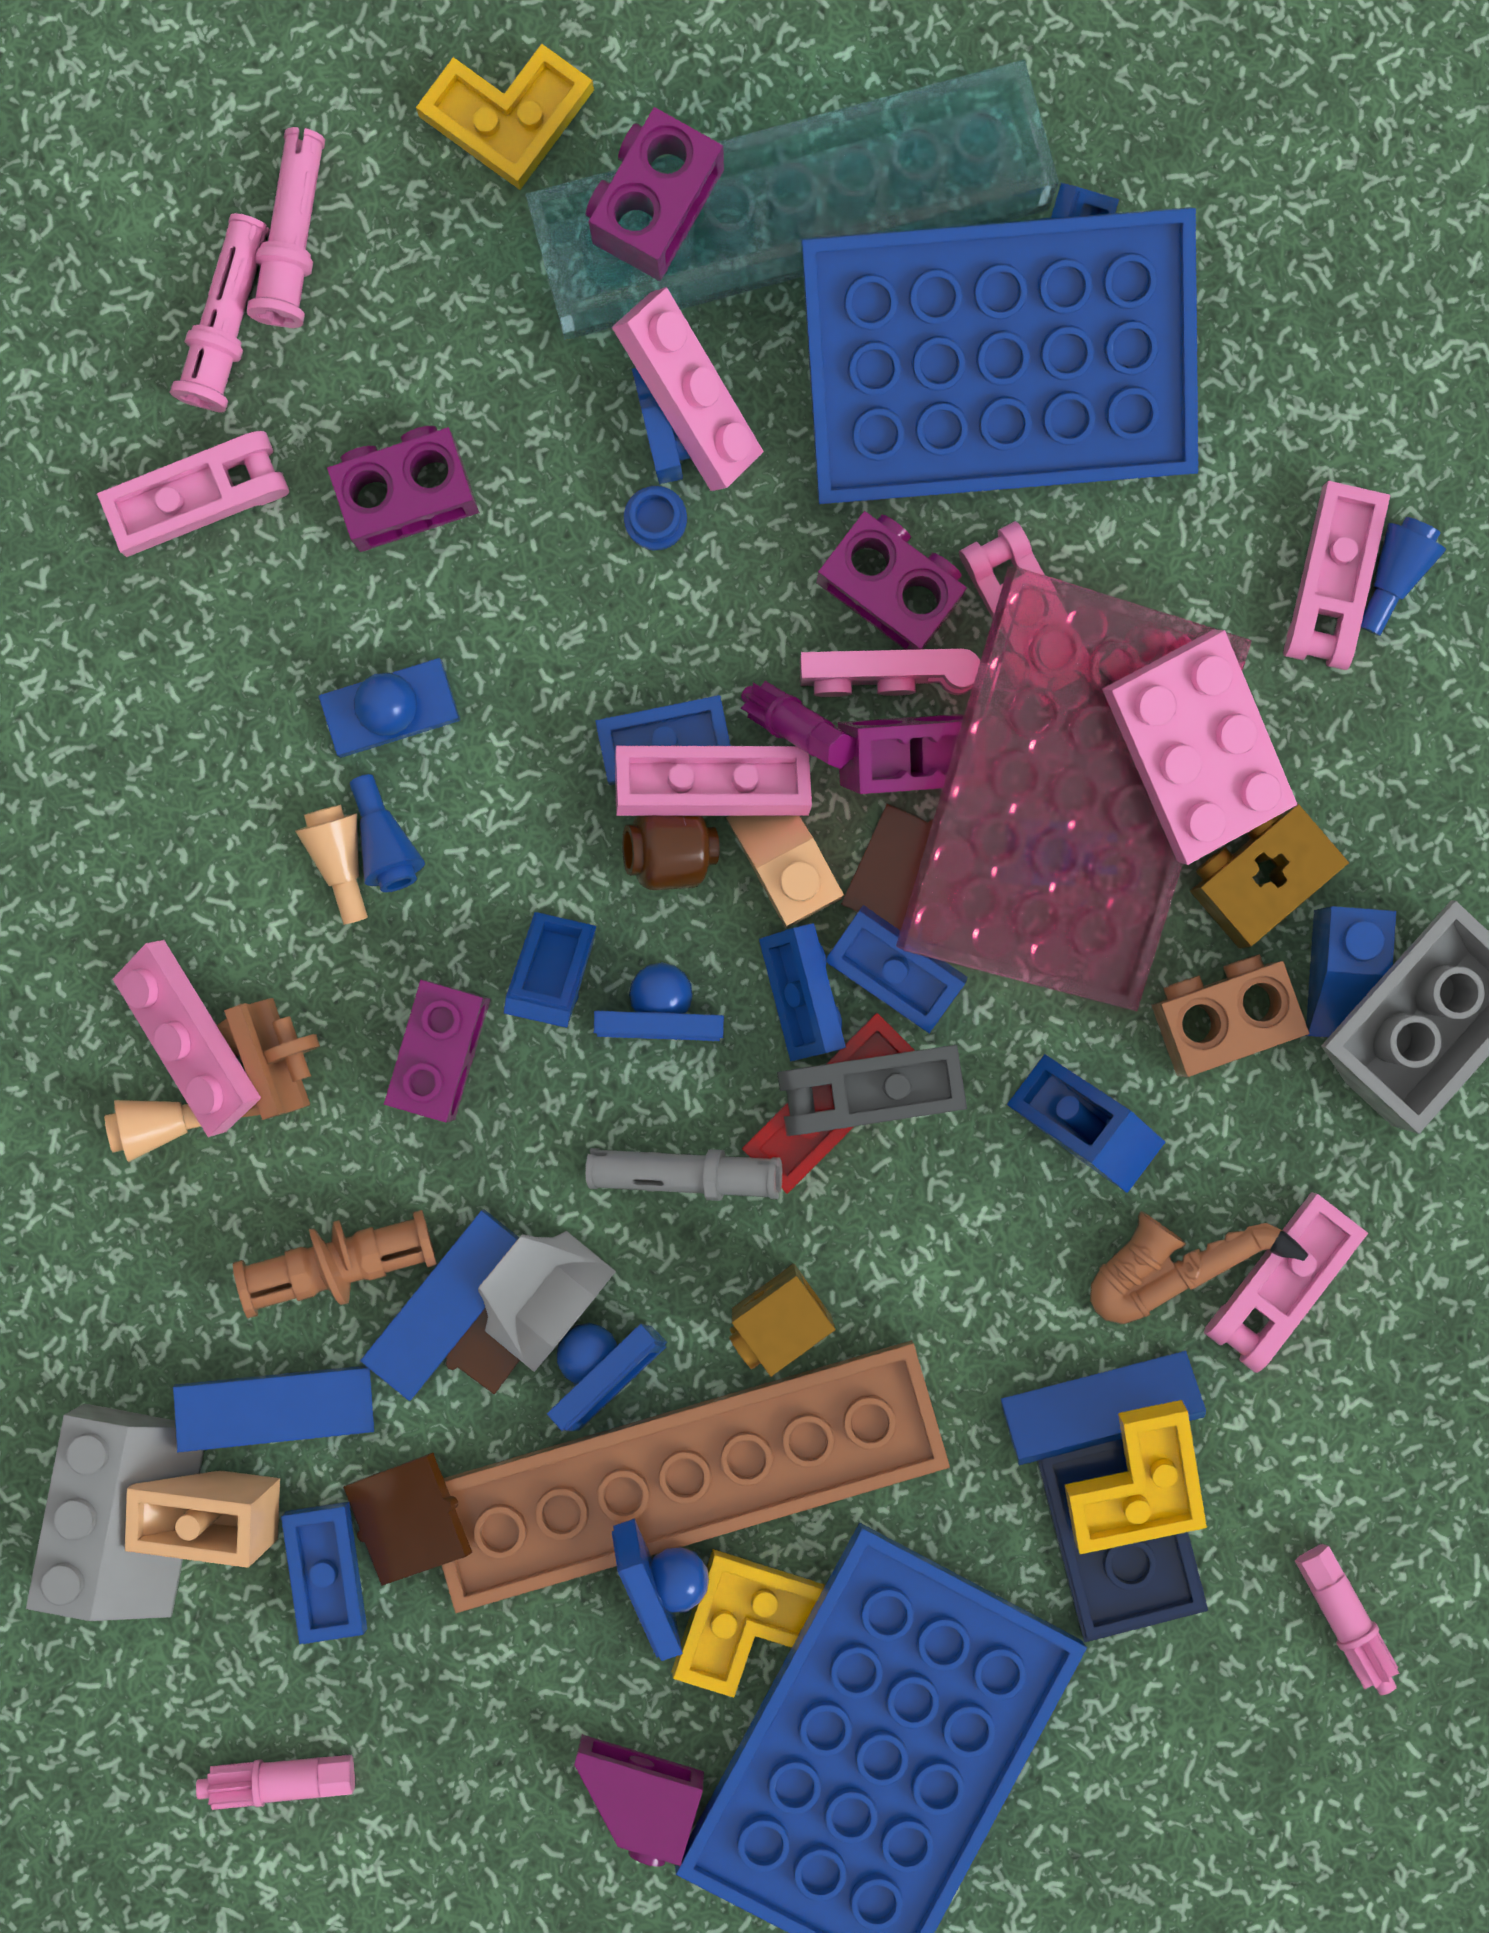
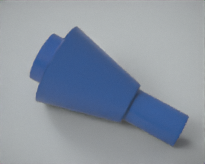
[1361,517,1446,636]
[349,774,425,892]

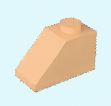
[726,816,844,929]
[125,1471,280,1568]

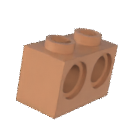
[1151,954,1309,1077]

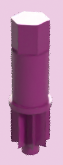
[741,681,856,769]

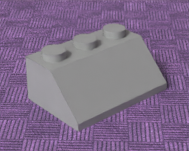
[1321,900,1489,1134]
[26,1403,204,1621]

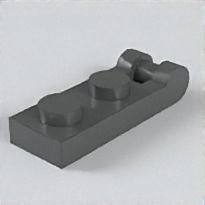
[777,1045,967,1136]

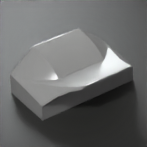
[478,1231,616,1372]

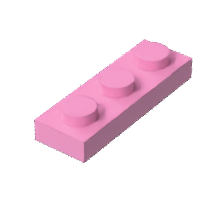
[612,287,764,491]
[615,746,812,816]
[112,940,261,1137]

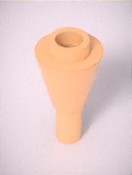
[295,805,368,925]
[104,1100,201,1162]

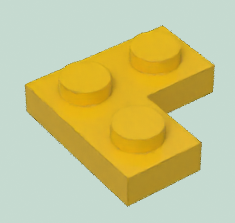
[416,44,594,190]
[1065,1400,1207,1554]
[671,1549,825,1698]

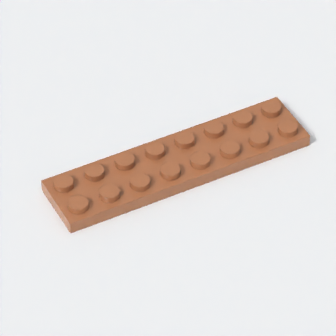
[442,1340,950,1613]

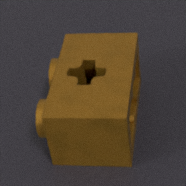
[1190,804,1349,949]
[729,1264,836,1377]

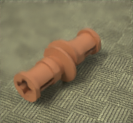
[233,1210,437,1319]

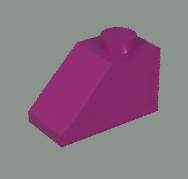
[574,1734,704,1867]

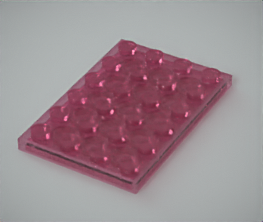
[896,566,1252,1011]

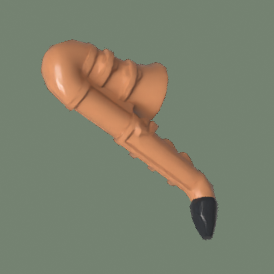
[1090,1211,1309,1324]

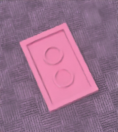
[1102,629,1298,865]

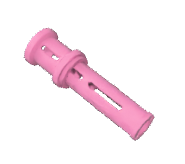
[247,127,325,328]
[170,213,270,413]

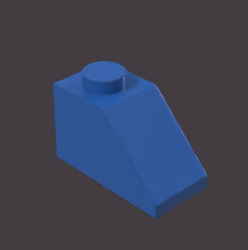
[1305,906,1396,1038]
[1007,1054,1165,1193]

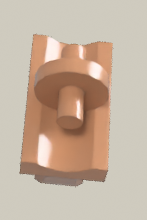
[217,998,320,1120]

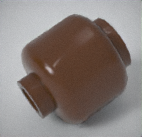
[622,815,720,890]

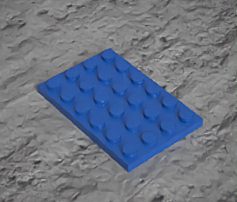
[801,207,1198,504]
[675,1522,1087,1933]

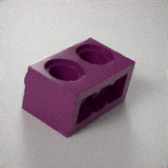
[585,107,724,281]
[327,426,480,552]
[816,511,967,650]
[838,714,985,794]
[384,980,491,1123]

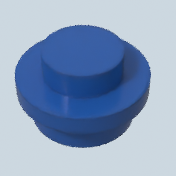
[624,486,687,550]

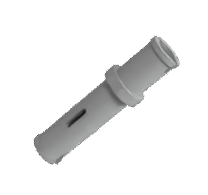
[585,1148,782,1201]

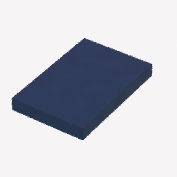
[1037,1439,1208,1643]

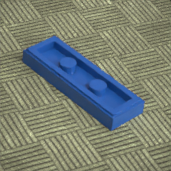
[360,1209,519,1401]
[1001,1351,1206,1466]
[173,1366,374,1453]

